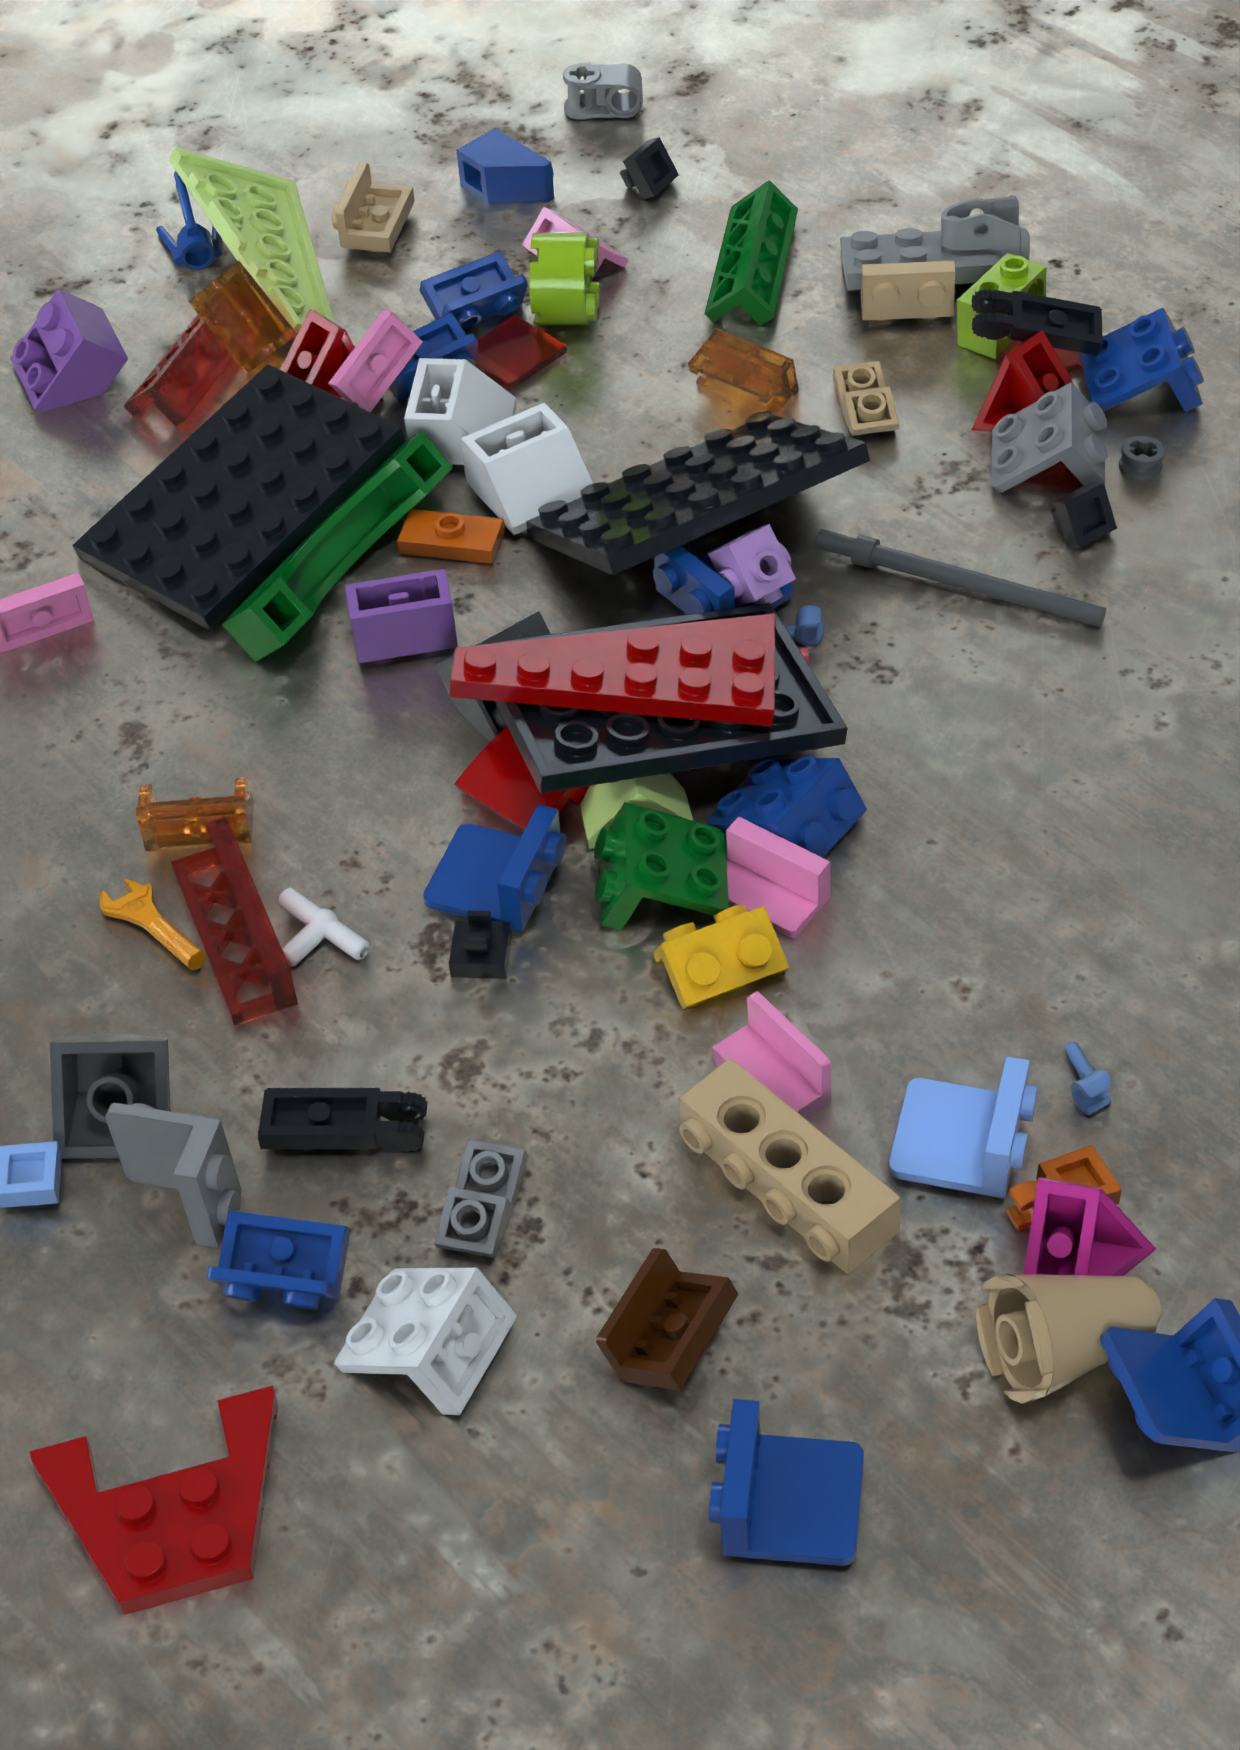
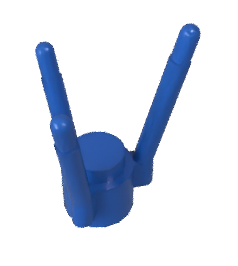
[156,171,222,270]

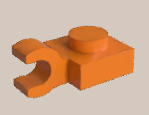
[1006,1145,1122,1231]

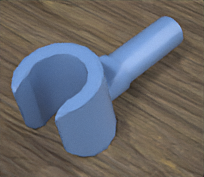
[785,605,824,647]
[1065,1042,1111,1115]

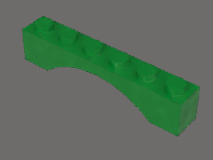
[222,431,453,662]

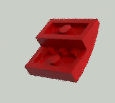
[454,727,589,831]

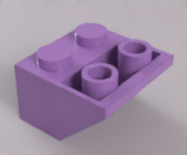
[10,289,128,413]
[345,569,458,663]

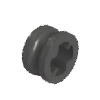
[1119,436,1165,480]

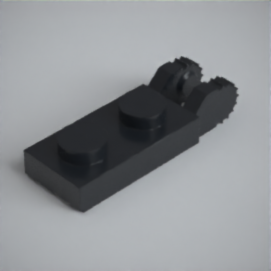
[972,289,1103,356]
[258,1088,428,1152]

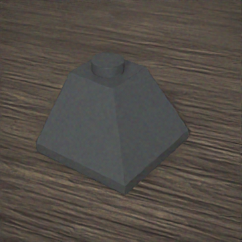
[50,1033,171,1159]

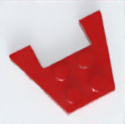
[30,1385,278,1615]

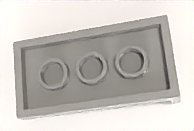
[840,195,1030,291]

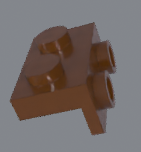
[596,1248,738,1391]

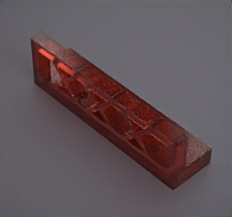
[124,278,271,426]
[171,816,298,1026]

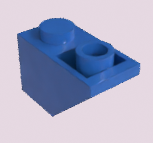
[456,128,555,203]

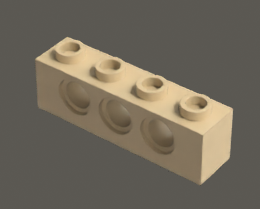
[679,1058,901,1275]

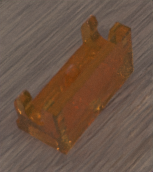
[188,261,297,374]
[688,328,799,415]
[136,777,253,851]

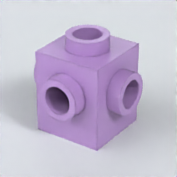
[708,524,796,608]

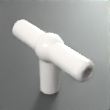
[278,888,370,967]

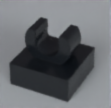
[620,137,679,199]
[1051,482,1117,549]
[449,910,512,979]

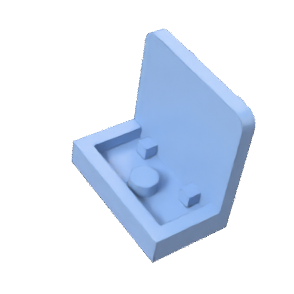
[889,1056,1038,1199]

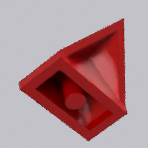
[280,309,384,402]
[971,330,1075,432]

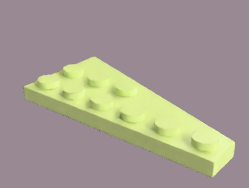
[169,147,335,339]

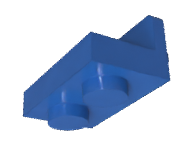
[419,251,528,331]
[389,313,479,403]
[206,1211,351,1310]

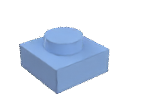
[0,1141,62,1208]

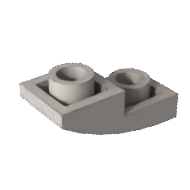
[434,1139,528,1258]

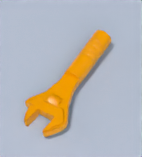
[100,879,206,970]

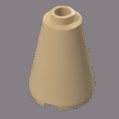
[976,1274,1161,1404]

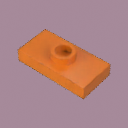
[397,509,505,564]

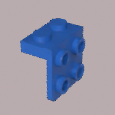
[1079,307,1204,412]
[653,540,793,615]
[707,756,867,858]
[423,805,566,932]
[1100,1298,1240,1452]
[709,1399,864,1566]

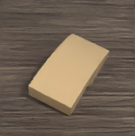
[833,361,899,436]

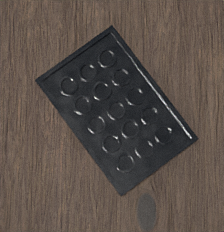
[72,364,406,630]
[526,411,870,575]
[481,603,848,793]

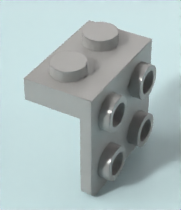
[991,382,1108,493]
[105,1103,242,1248]

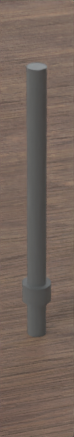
[816,529,1106,627]

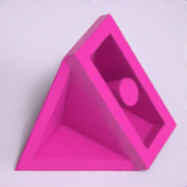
[1023,1177,1156,1276]

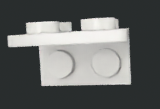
[334,1268,518,1415]

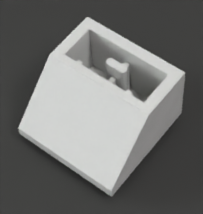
[404,358,517,465]
[461,403,593,535]

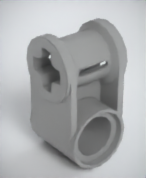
[563,63,643,120]

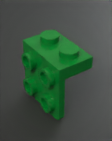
[594,802,729,930]

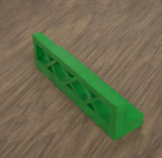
[704,180,798,326]

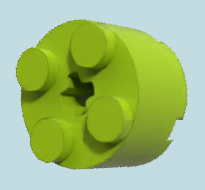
[529,232,601,325]

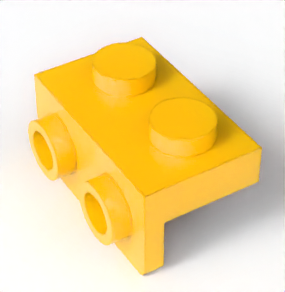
[653,904,790,1010]

